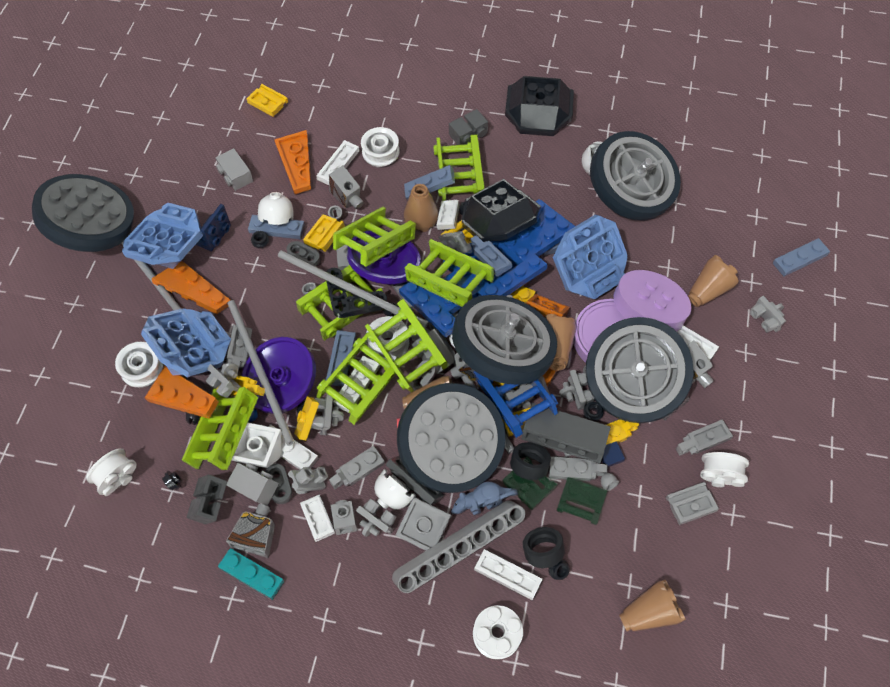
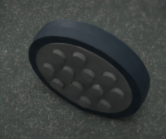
[32,174,134,252]

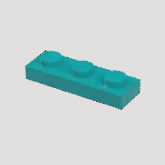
[218,548,284,600]

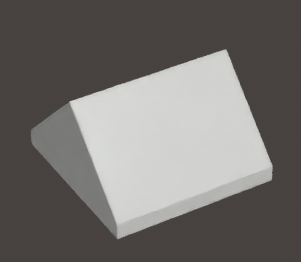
[232,423,282,468]

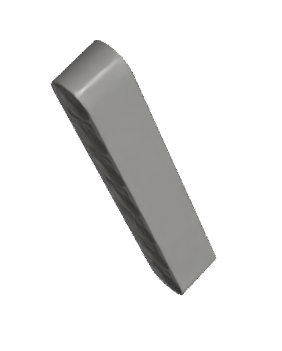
[392,501,525,593]

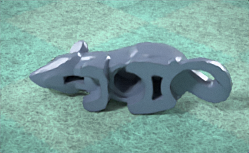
[451,482,518,515]

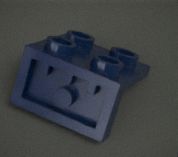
[195,204,231,252]

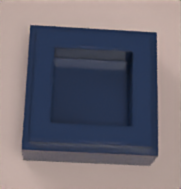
[602,441,625,468]

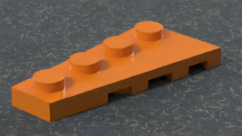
[145,366,219,419]

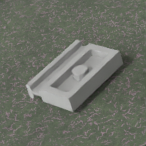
[666,482,719,525]

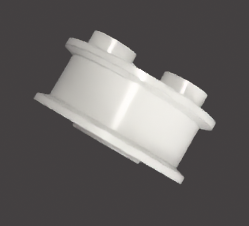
[361,127,399,167]
[366,316,409,360]
[115,342,163,388]
[86,448,137,496]
[700,452,749,487]
[473,605,523,660]

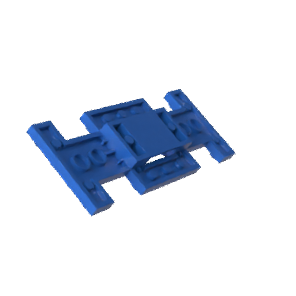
[399,199,575,338]

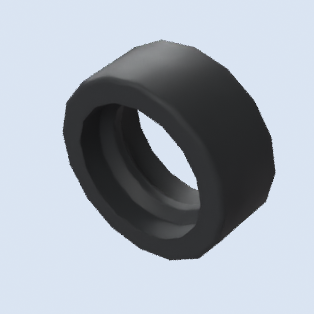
[510,442,551,480]
[523,527,565,569]

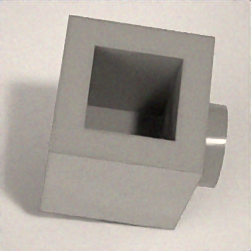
[331,500,357,535]

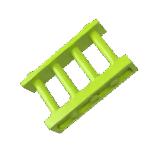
[433,135,485,201]
[333,207,416,267]
[405,239,494,307]
[296,265,383,341]
[365,299,450,392]
[317,334,401,425]
[182,387,258,470]

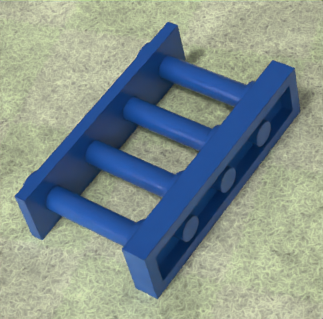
[474,371,558,438]

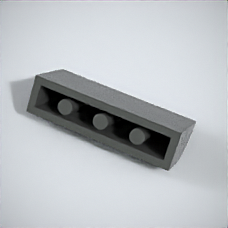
[521,403,611,464]

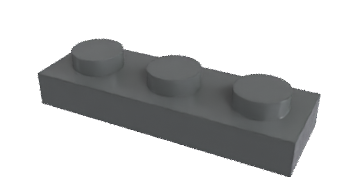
[386,456,444,505]

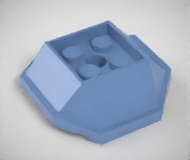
[122,203,203,269]
[553,215,628,299]
[141,309,231,377]

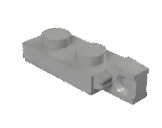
[226,324,252,374]
[675,420,733,456]
[329,446,385,489]
[549,457,607,481]

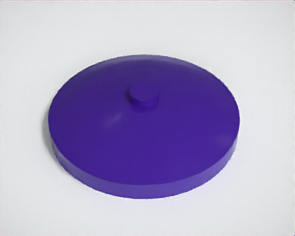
[347,231,421,284]
[242,337,316,414]

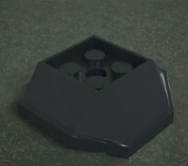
[505,76,574,136]
[462,179,542,242]

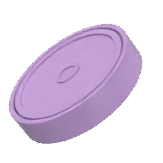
[614,270,691,331]
[573,299,625,363]

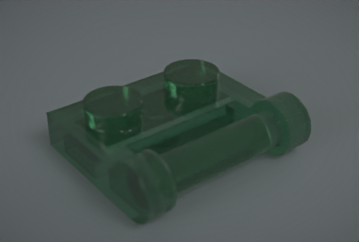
[502,457,558,510]
[556,477,607,525]

